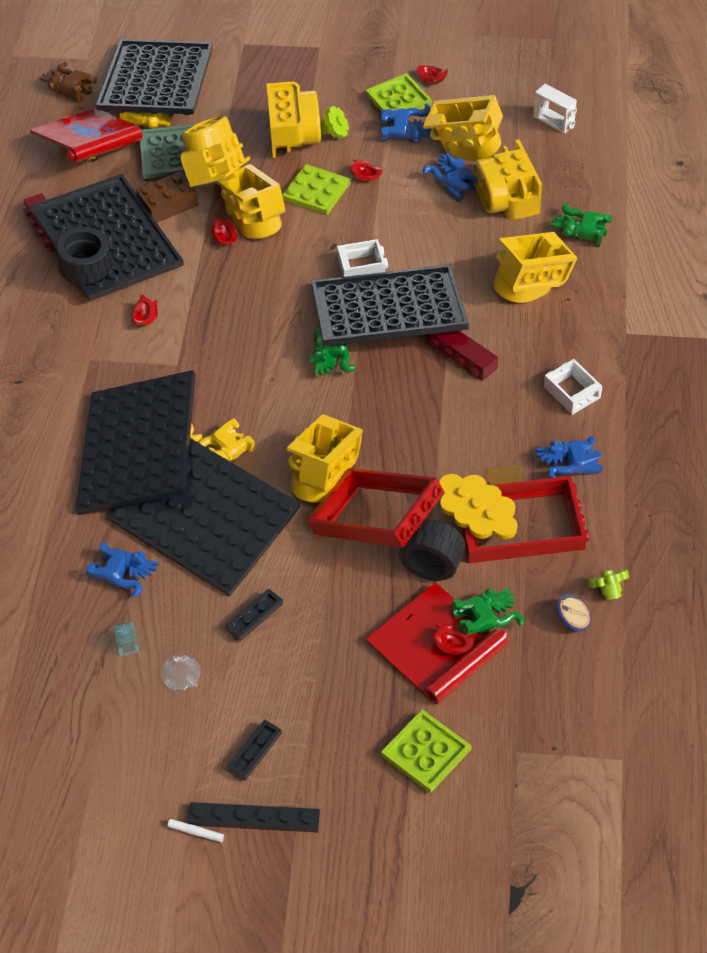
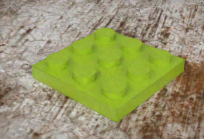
[366,73,432,122]
[282,164,350,215]
[381,709,472,794]

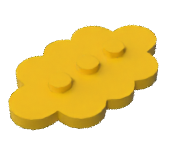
[439,474,518,540]

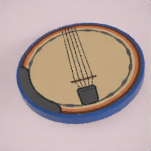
[557,594,592,631]

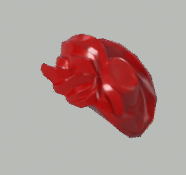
[417,65,448,85]
[350,160,383,181]
[212,218,238,246]
[131,295,158,325]
[432,624,474,655]

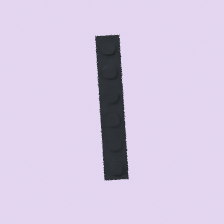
[187,802,320,833]

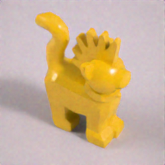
[120,112,172,129]
[199,418,255,462]

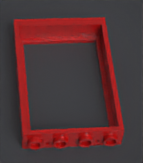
[306,468,444,548]
[461,476,589,564]

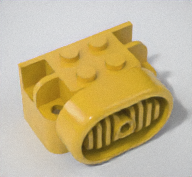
[267,82,321,158]
[423,95,503,160]
[181,116,250,187]
[472,139,542,220]
[215,164,285,239]
[493,232,577,303]
[287,414,363,503]

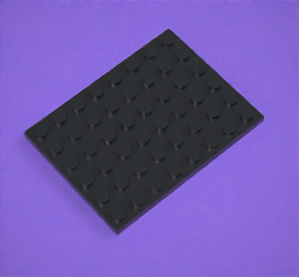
[96,39,213,115]
[30,174,184,301]
[312,265,469,346]
[75,370,196,515]
[108,438,301,596]

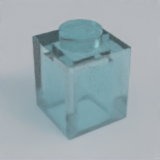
[113,622,140,656]

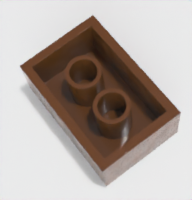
[136,171,198,223]

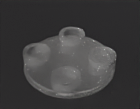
[160,655,201,691]

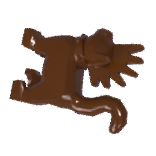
[40,62,97,102]

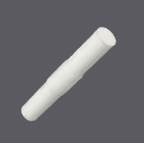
[168,819,224,843]

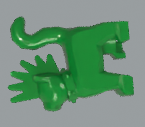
[550,202,613,247]
[309,328,356,376]
[452,588,524,635]

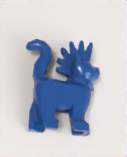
[381,103,432,143]
[423,152,478,202]
[535,436,603,478]
[86,542,159,597]

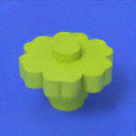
[320,105,349,139]
[587,569,629,600]

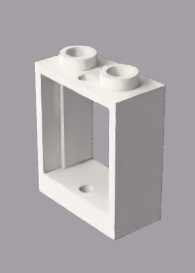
[533,84,577,134]
[337,239,388,277]
[544,359,602,415]

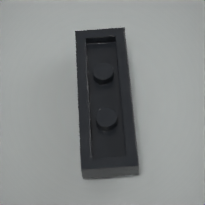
[226,589,283,642]
[227,719,282,781]

